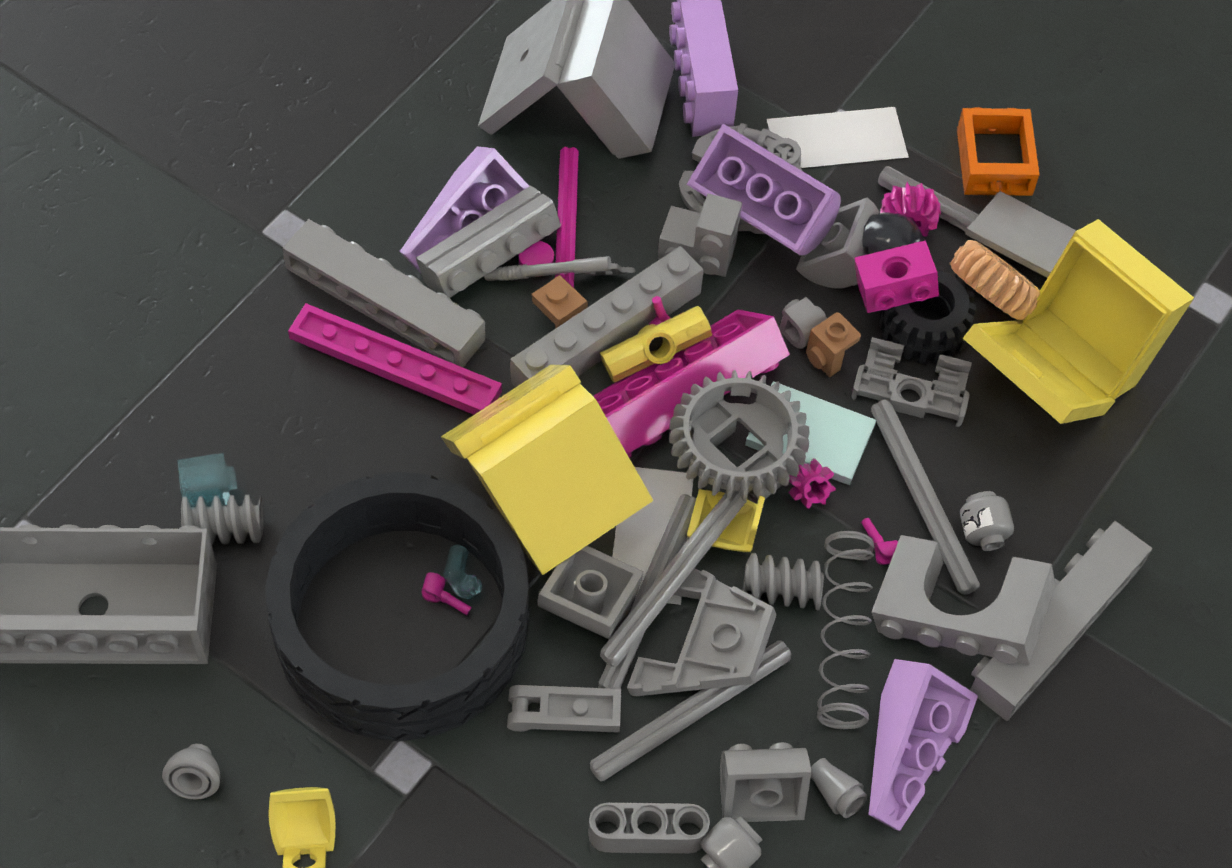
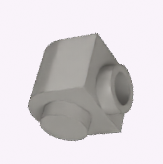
[779,297,827,349]

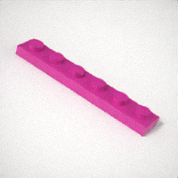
[288,303,502,415]

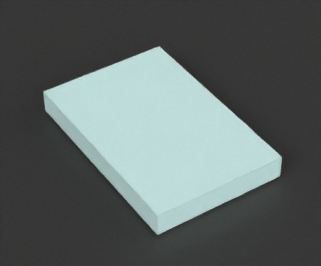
[745,381,876,485]

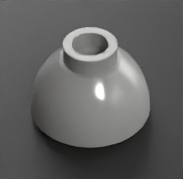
[162,744,221,799]

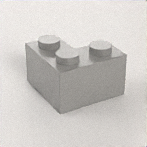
[658,193,742,277]

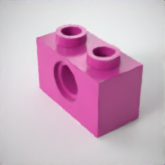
[854,240,939,313]

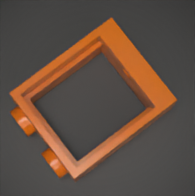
[957,107,1039,196]

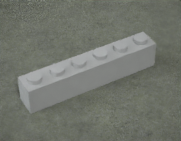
[282,219,486,367]
[510,246,704,387]
[970,521,1153,721]

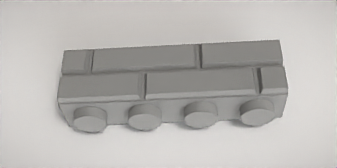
[416,186,561,298]

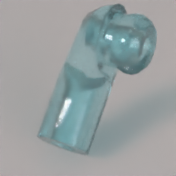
[444,545,482,599]

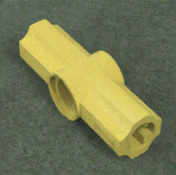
[600,306,712,383]

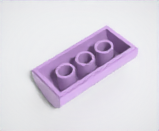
[686,124,841,255]

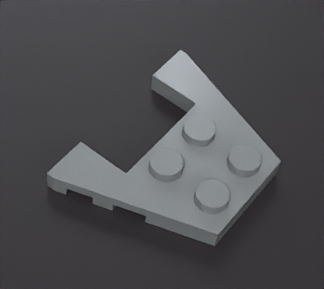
[627,568,776,696]

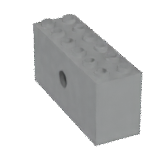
[0,524,217,664]

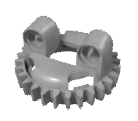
[669,370,810,504]

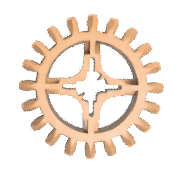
[950,240,1040,320]

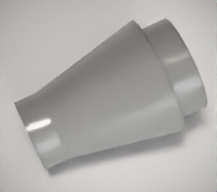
[811,758,867,818]

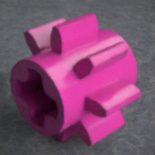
[788,458,836,508]

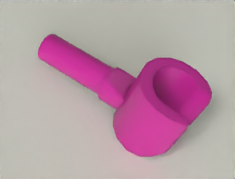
[649,296,671,338]
[861,518,898,565]
[421,572,472,615]

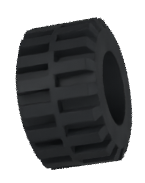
[879,266,976,364]

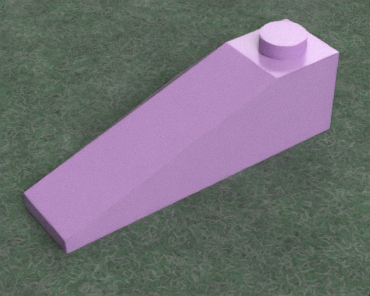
[400,146,529,273]
[869,659,978,831]

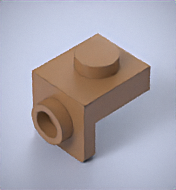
[532,275,588,328]
[806,312,861,378]

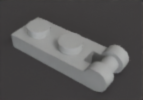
[507,685,621,732]

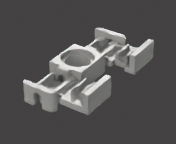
[851,337,972,427]

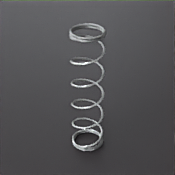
[817,531,875,729]

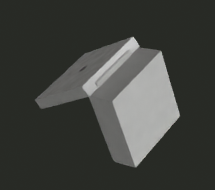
[478,0,675,159]

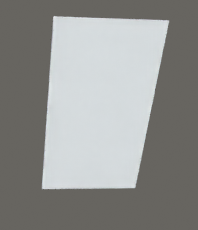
[767,107,909,168]
[612,467,693,605]

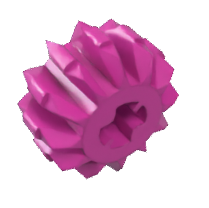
[880,182,941,236]

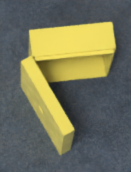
[963,219,1194,424]
[441,365,653,575]

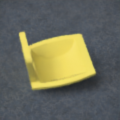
[687,489,765,552]
[269,787,336,868]

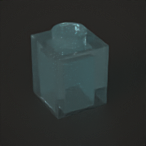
[177,453,237,507]

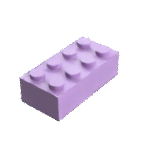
[669,0,738,137]

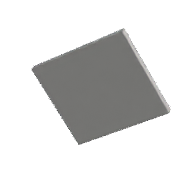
[965,191,1076,278]

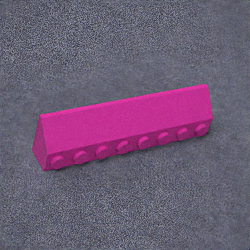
[593,309,790,458]

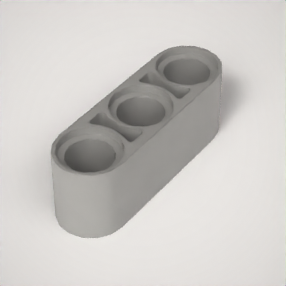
[588,803,710,854]

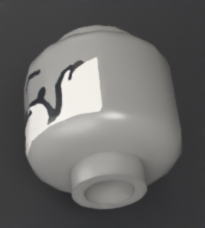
[960,491,1014,551]

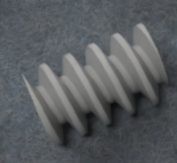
[181,495,264,545]
[742,553,824,611]

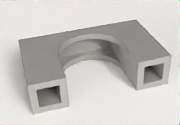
[871,535,1056,665]

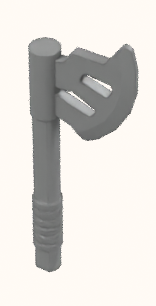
[484,256,635,281]

